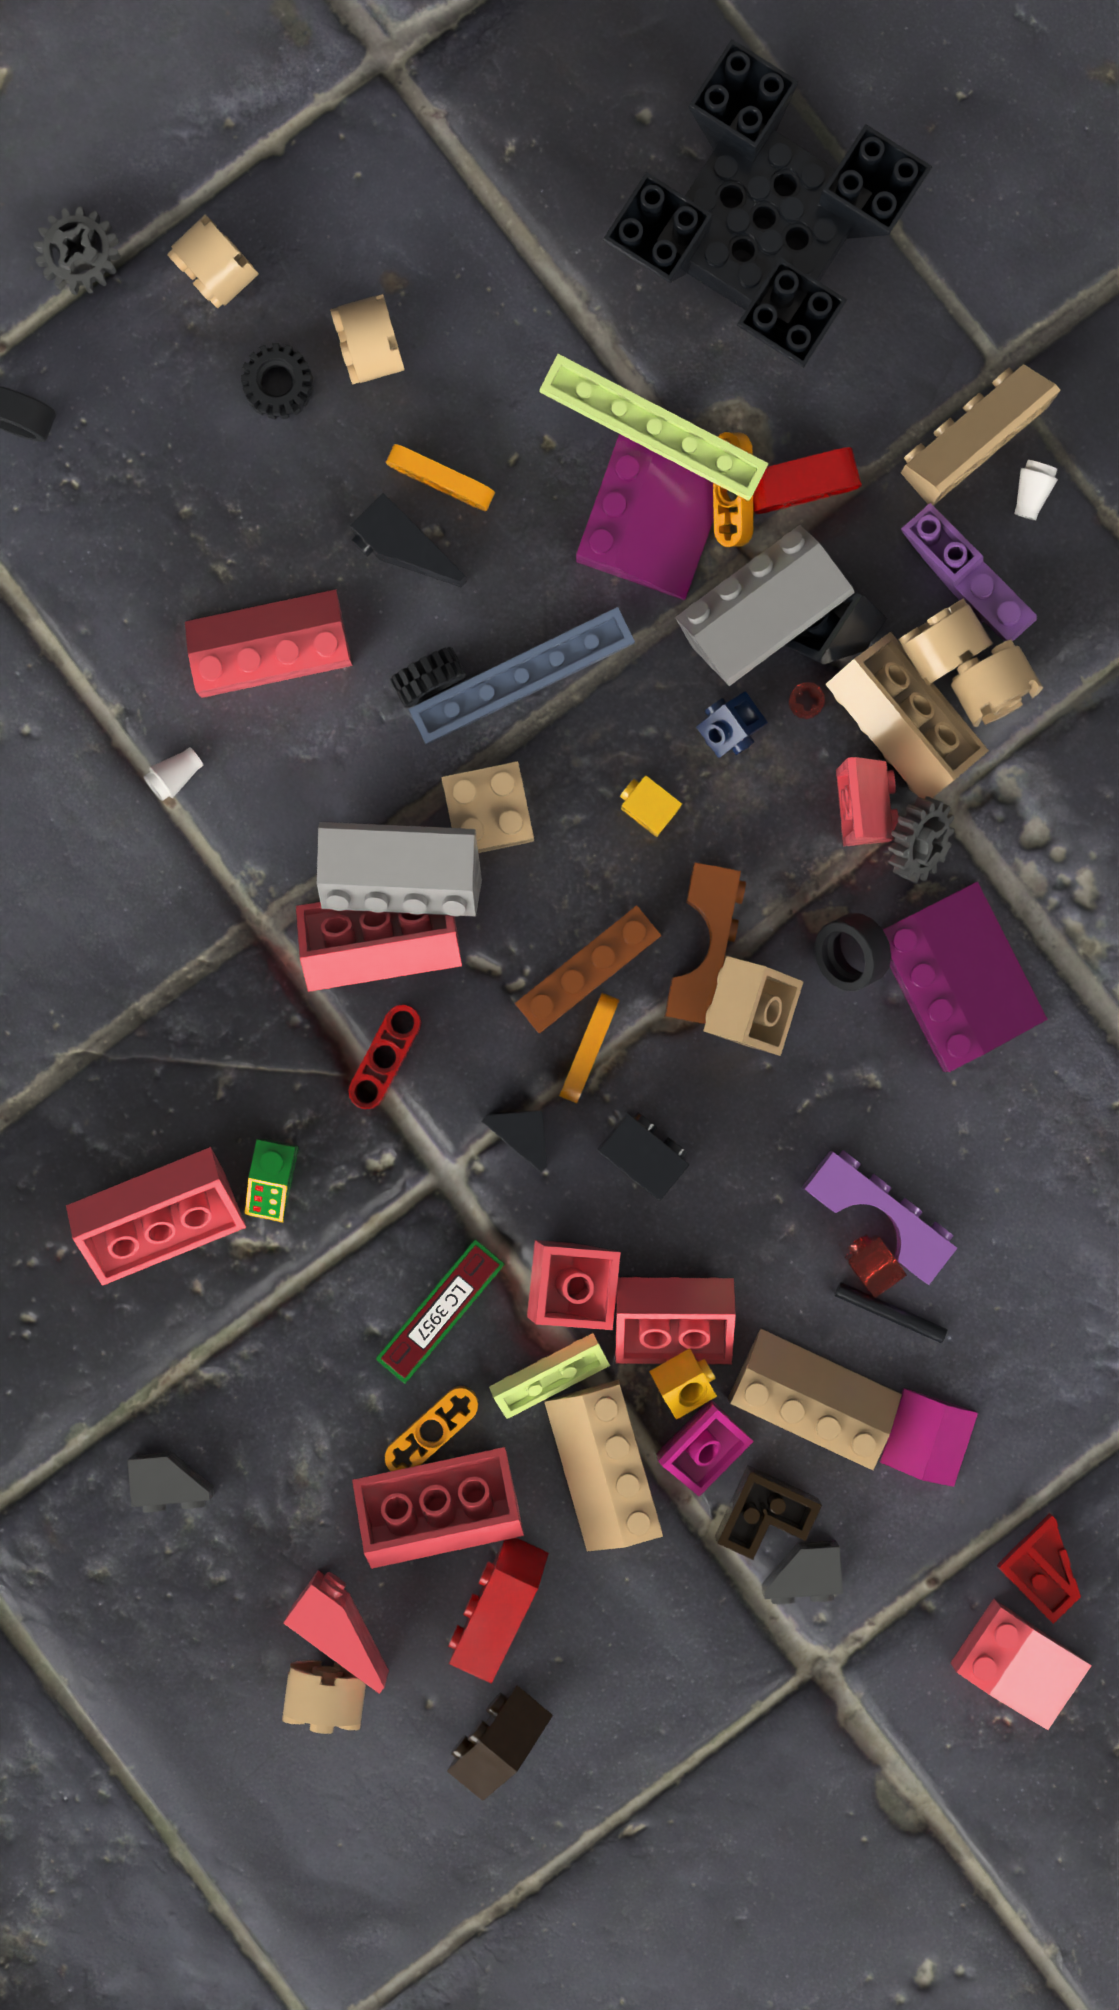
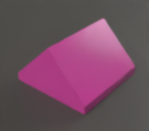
[879,1388,978,1487]
[656,1400,754,1497]

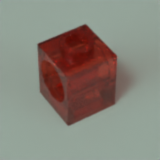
[844,1234,907,1298]

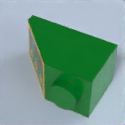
[245,1138,299,1222]

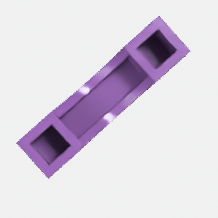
[802,1150,957,1285]

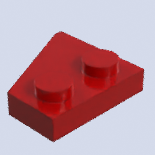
[996,1513,1081,1624]

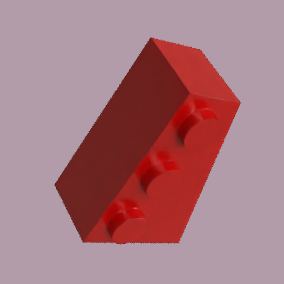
[448,1538,549,1684]

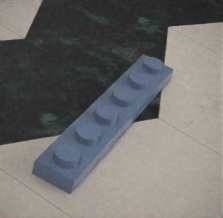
[409,607,635,745]

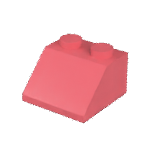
[527,1240,621,1330]

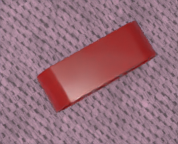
[753,447,862,515]
[348,1005,422,1109]

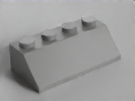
[675,525,855,686]
[317,822,482,916]

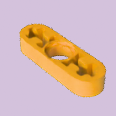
[713,432,754,547]
[386,444,495,511]
[559,992,620,1104]
[385,1386,478,1471]

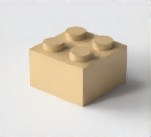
[441,761,534,853]
[703,956,803,1056]

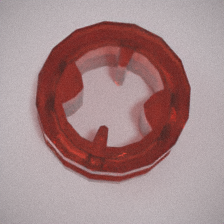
[789,682,825,719]

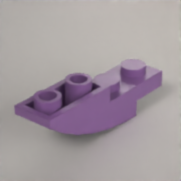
[901,503,1037,642]

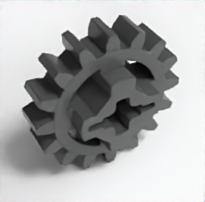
[34,206,121,295]
[888,796,955,883]

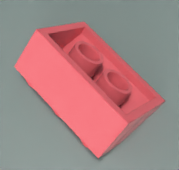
[615,1277,736,1365]

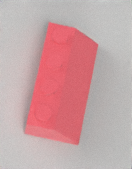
[185,589,353,698]
[296,902,462,992]
[66,1147,246,1286]
[352,1447,524,1569]

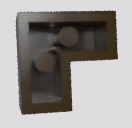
[715,1465,822,1560]
[447,1685,553,1801]

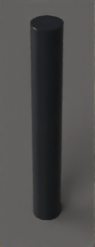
[834,1282,947,1343]

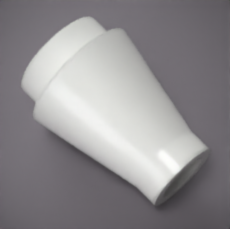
[1014,460,1058,521]
[144,747,204,801]

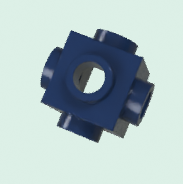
[696,691,768,758]

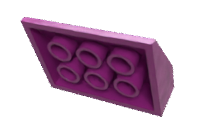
[576,434,714,600]
[883,881,1048,1072]

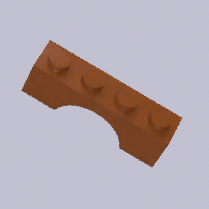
[664,862,746,1024]
[515,905,661,1034]

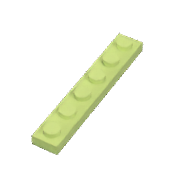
[539,354,769,501]

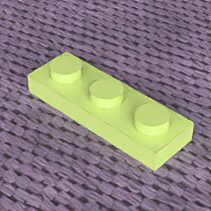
[489,1333,610,1419]

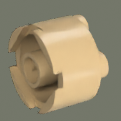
[167,214,259,308]
[330,294,405,384]
[898,598,993,686]
[951,640,1043,727]
[282,1660,366,1734]

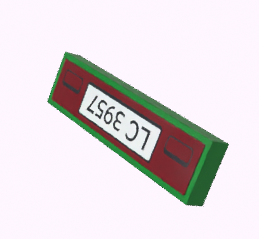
[376,1239,505,1384]

